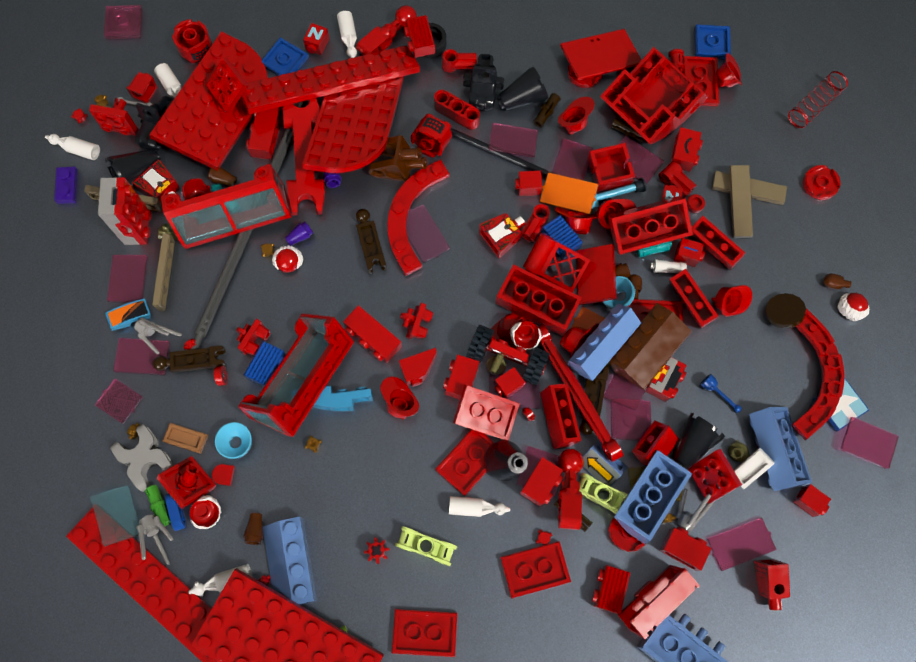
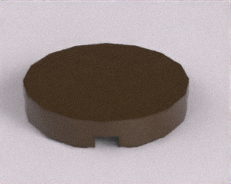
[766,293,806,328]

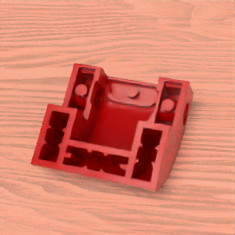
[600,47,709,145]

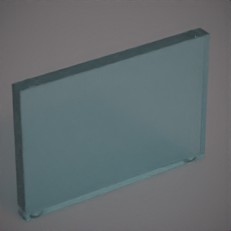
[90,485,139,546]

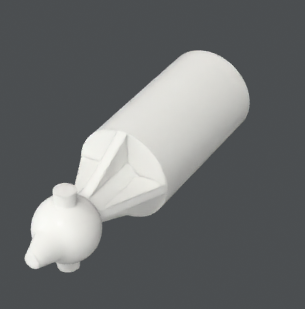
[337,11,357,58]
[154,63,182,98]
[45,134,100,160]
[449,496,510,517]
[188,564,253,597]

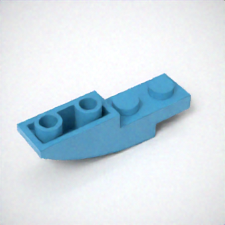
[291,385,373,411]

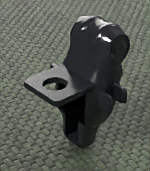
[463,54,504,111]
[135,95,175,151]

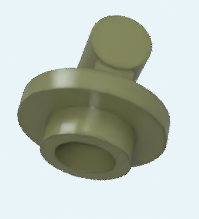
[158,223,178,240]
[486,354,506,375]
[729,440,750,462]

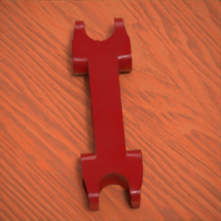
[283,98,325,215]

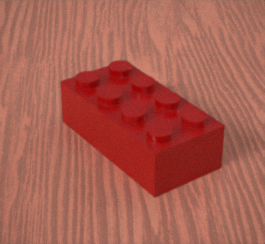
[607,196,693,255]
[495,264,582,336]

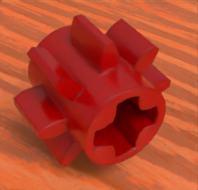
[364,537,390,564]

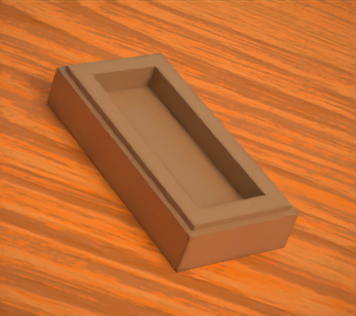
[162,423,208,454]

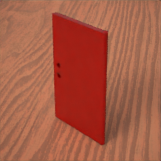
[560,29,642,80]

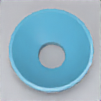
[603,276,635,309]
[215,422,252,459]

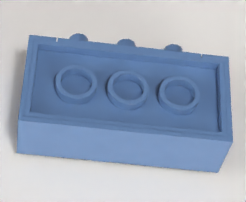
[637,614,728,662]

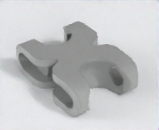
[110,423,174,492]

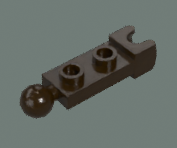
[356,209,387,274]
[153,345,227,373]
[579,366,609,435]

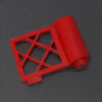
[523,233,591,292]

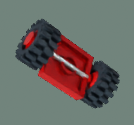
[466,325,550,386]

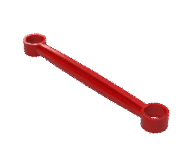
[538,324,623,462]

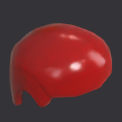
[182,178,211,200]

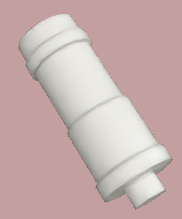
[650,259,687,273]

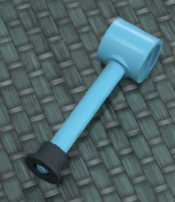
[592,178,646,209]

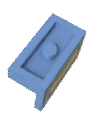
[583,440,628,487]

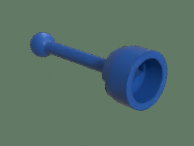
[700,374,742,413]

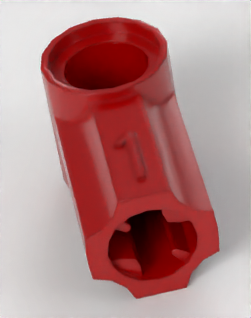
[442,49,477,73]
[658,161,697,197]
[521,204,550,242]

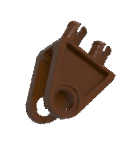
[368,135,427,182]

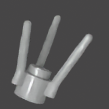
[134,317,182,355]
[675,489,715,532]
[136,515,174,565]

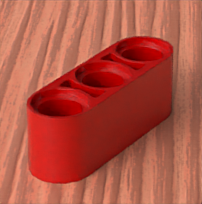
[434,90,480,130]

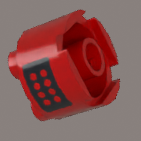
[172,19,213,64]
[410,114,452,158]

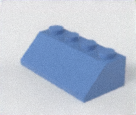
[568,304,641,381]
[749,407,812,491]
[614,450,692,544]
[263,516,317,605]

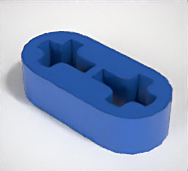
[165,493,187,531]

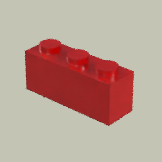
[246,107,283,160]
[691,216,745,270]
[669,269,718,329]
[343,305,402,363]
[540,383,582,449]

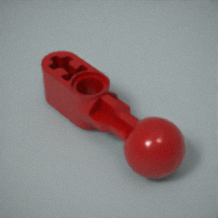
[356,5,417,55]
[558,449,584,530]

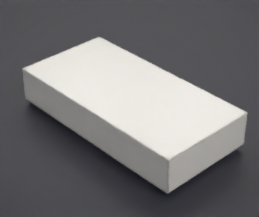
[734,448,775,489]

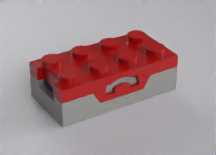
[98,177,152,245]

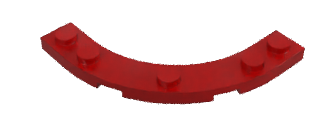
[387,159,450,276]
[791,308,845,440]

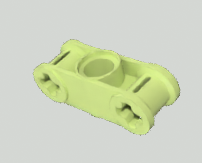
[579,473,628,514]
[394,526,457,566]

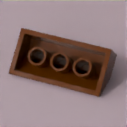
[609,303,692,390]

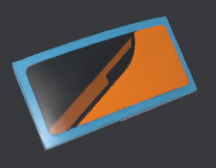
[105,298,151,331]

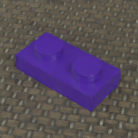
[54,166,78,204]

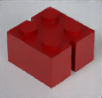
[587,143,635,192]

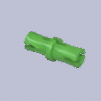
[145,485,171,526]

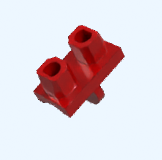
[400,302,433,339]
[236,319,271,356]

